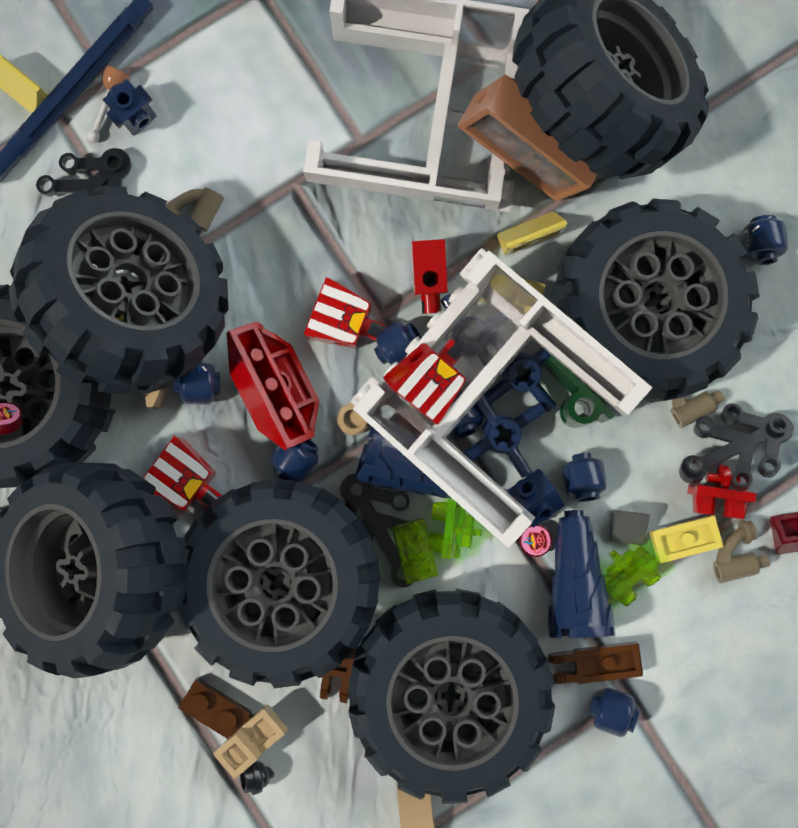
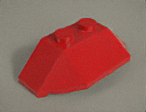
[226,321,320,450]

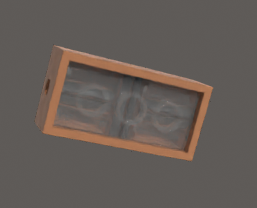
[457,74,597,201]

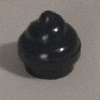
[240,761,275,795]

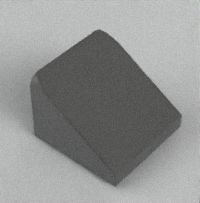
[610,509,650,546]

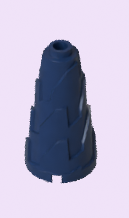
[355,418,451,498]
[548,510,616,638]

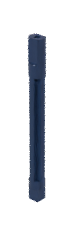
[0,0,154,183]

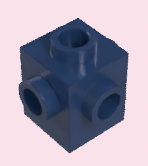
[102,79,157,136]
[507,468,565,528]

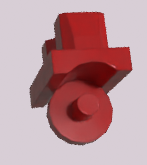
[687,465,756,519]

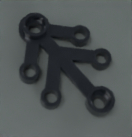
[36,148,132,197]
[679,403,794,492]
[340,473,425,588]

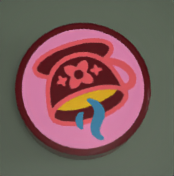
[0,402,23,434]
[519,525,552,557]

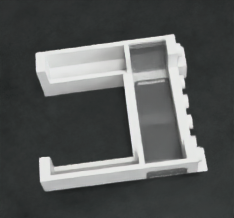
[303,0,529,212]
[350,248,652,549]

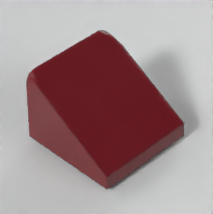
[770,512,798,555]

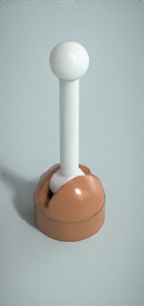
[87,66,131,143]

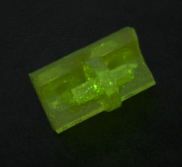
[427,499,483,559]
[391,518,438,585]
[604,546,661,607]

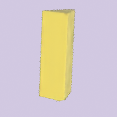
[0,54,48,114]
[497,212,567,256]

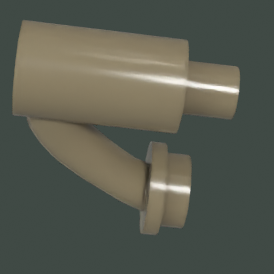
[165,187,224,232]
[670,390,725,428]
[713,520,770,584]

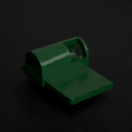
[542,355,614,428]

